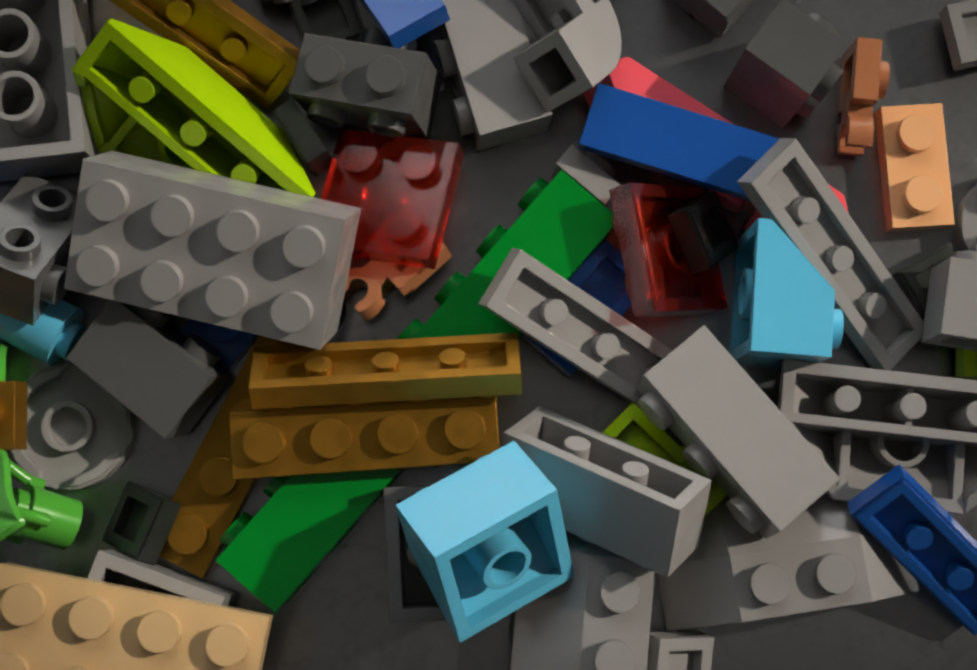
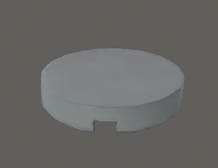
[8,364,135,490]

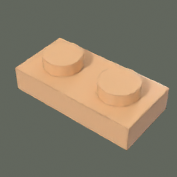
[874,103,955,233]

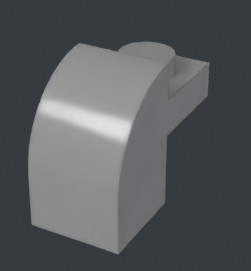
[513,0,622,113]

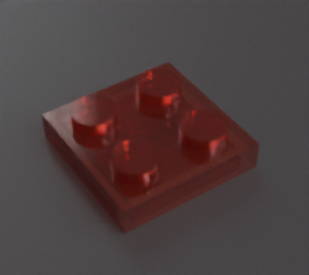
[321,129,464,269]
[609,183,728,317]

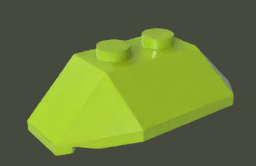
[71,18,316,197]

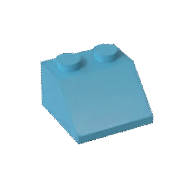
[728,218,844,369]
[395,441,575,643]

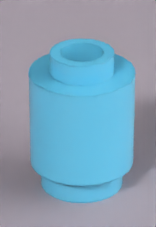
[0,300,87,366]

